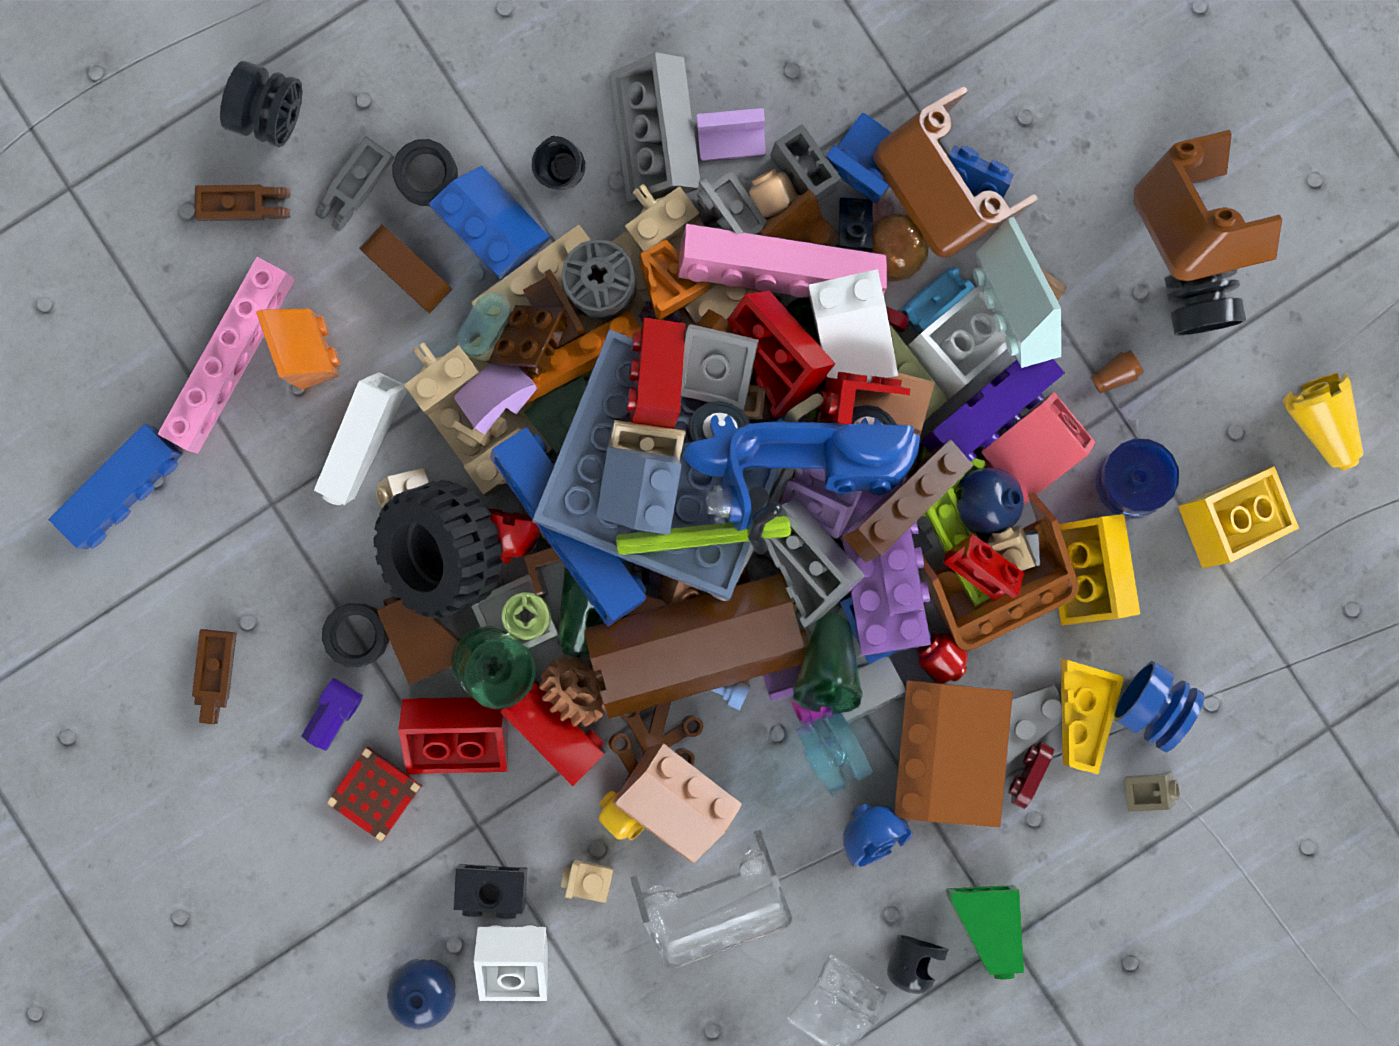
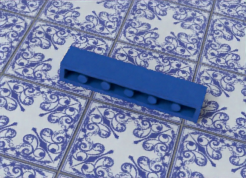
[490,427,647,627]

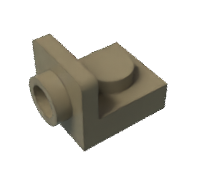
[1124,771,1180,812]

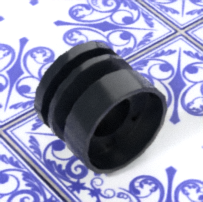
[220,61,303,148]
[1164,269,1246,336]

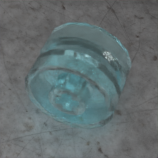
[795,707,873,796]

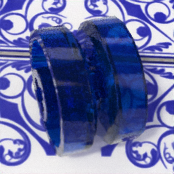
[1096,439,1179,519]

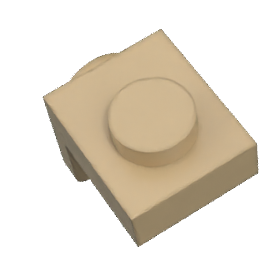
[452,411,507,448]
[376,468,428,507]

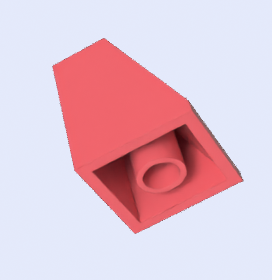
[981,392,1096,504]

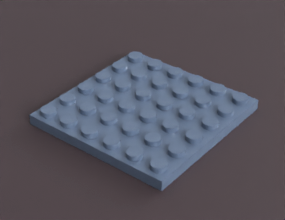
[532,329,786,600]

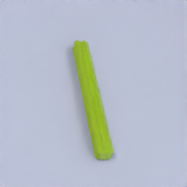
[616,516,791,555]

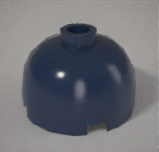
[957,468,1024,536]
[387,959,456,1030]

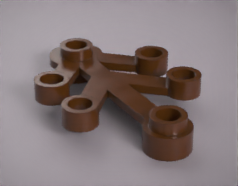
[609,702,703,783]

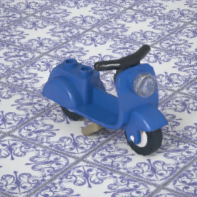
[683,394,920,554]

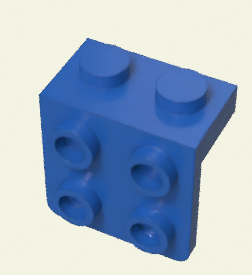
[948,145,1014,240]

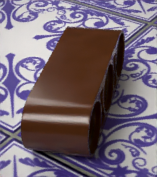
[359,224,453,314]

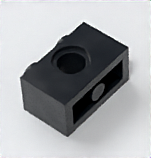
[453,864,528,919]

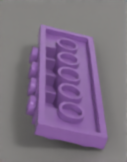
[842,491,931,656]

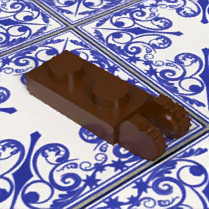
[195,184,291,221]

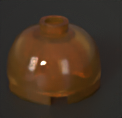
[871,213,929,283]

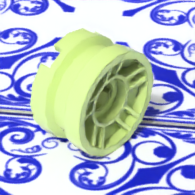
[502,592,552,640]

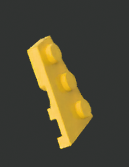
[1060,658,1125,774]

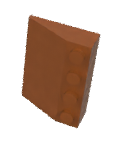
[894,680,1013,827]

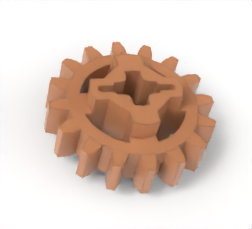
[539,655,605,727]

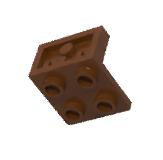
[759,190,839,247]

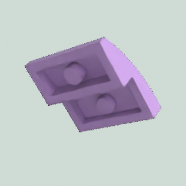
[453,364,538,434]
[780,468,862,538]

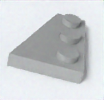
[1006,685,1062,765]

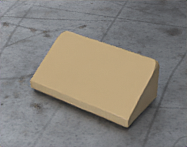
[608,420,685,460]

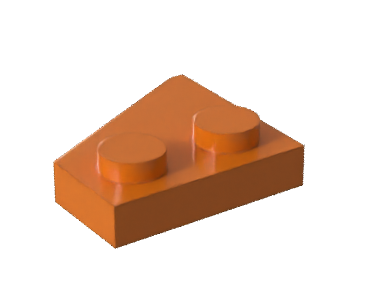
[638,239,710,320]

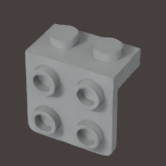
[697,170,767,235]

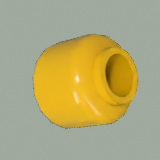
[598,790,645,840]

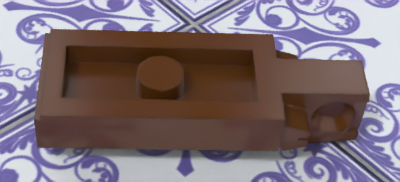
[192,629,237,724]

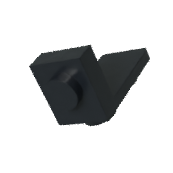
[837,197,873,253]

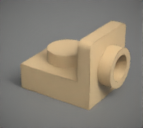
[987,525,1036,571]
[561,860,614,903]

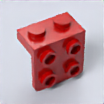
[818,372,911,425]

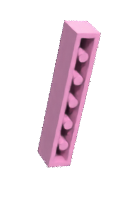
[678,224,887,298]

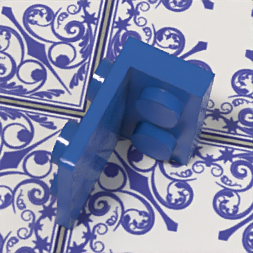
[826,113,892,205]

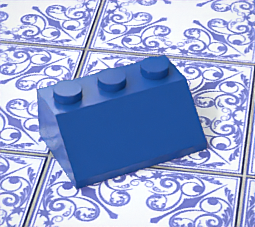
[429,166,550,280]

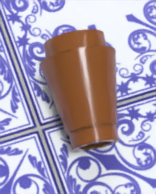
[1090,350,1144,394]

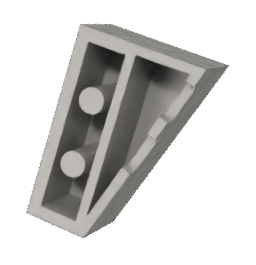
[765,499,865,628]

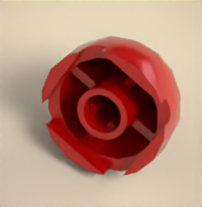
[488,508,540,563]

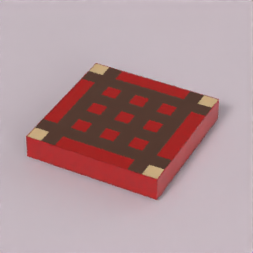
[327,747,423,842]

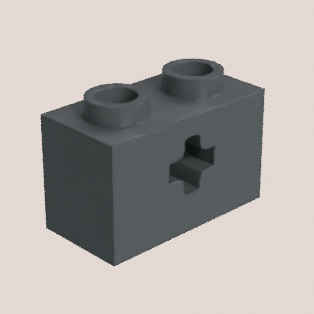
[770,124,841,202]

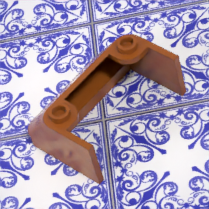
[873,86,1038,258]
[1133,130,1283,281]
[919,493,1079,650]

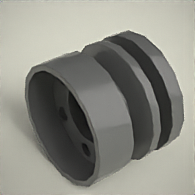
[561,239,637,320]

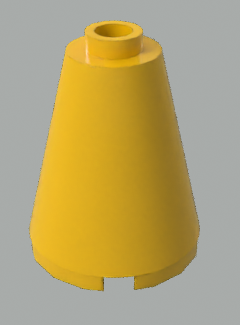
[1282,373,1363,470]

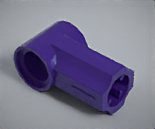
[301,678,363,751]

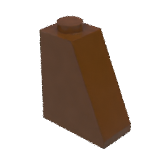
[377,596,476,685]

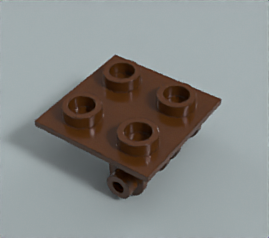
[488,305,568,378]

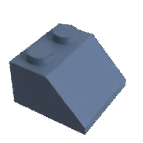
[596,446,682,535]

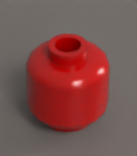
[917,633,968,683]

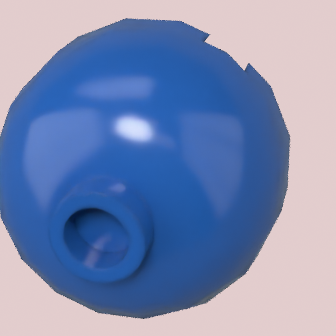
[843,804,913,867]

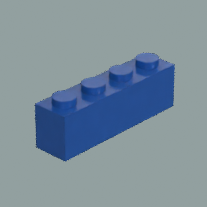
[48,423,183,549]

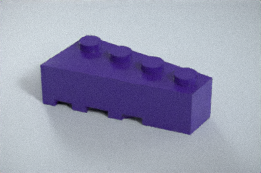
[920,359,1065,462]

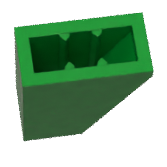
[946,885,1024,980]

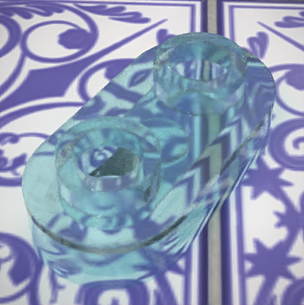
[457,293,511,357]

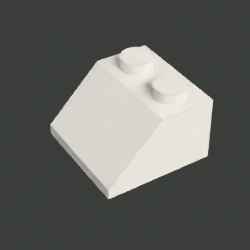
[474,925,548,1001]

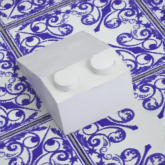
[808,269,898,382]
[907,286,1007,399]

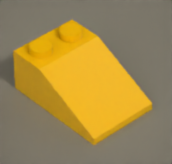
[1178,466,1299,569]

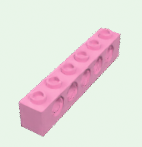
[158,257,295,454]

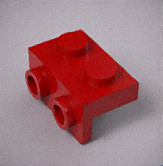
[943,534,1024,601]

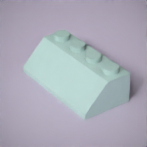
[973,217,1061,368]

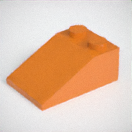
[256,309,341,390]

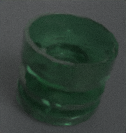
[451,626,536,709]

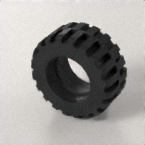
[373,480,503,618]

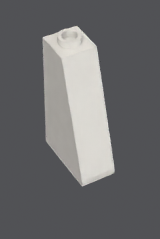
[314,372,407,505]

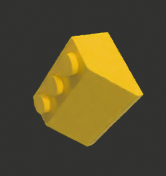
[1058,514,1140,626]

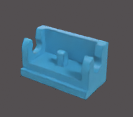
[898,266,975,335]

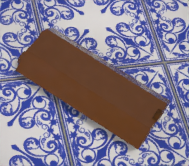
[583,573,810,719]

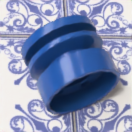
[1114,661,1205,753]

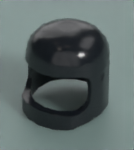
[531,136,586,190]
[887,935,949,994]

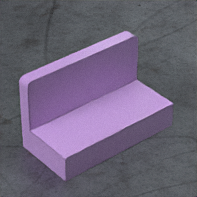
[697,108,766,162]

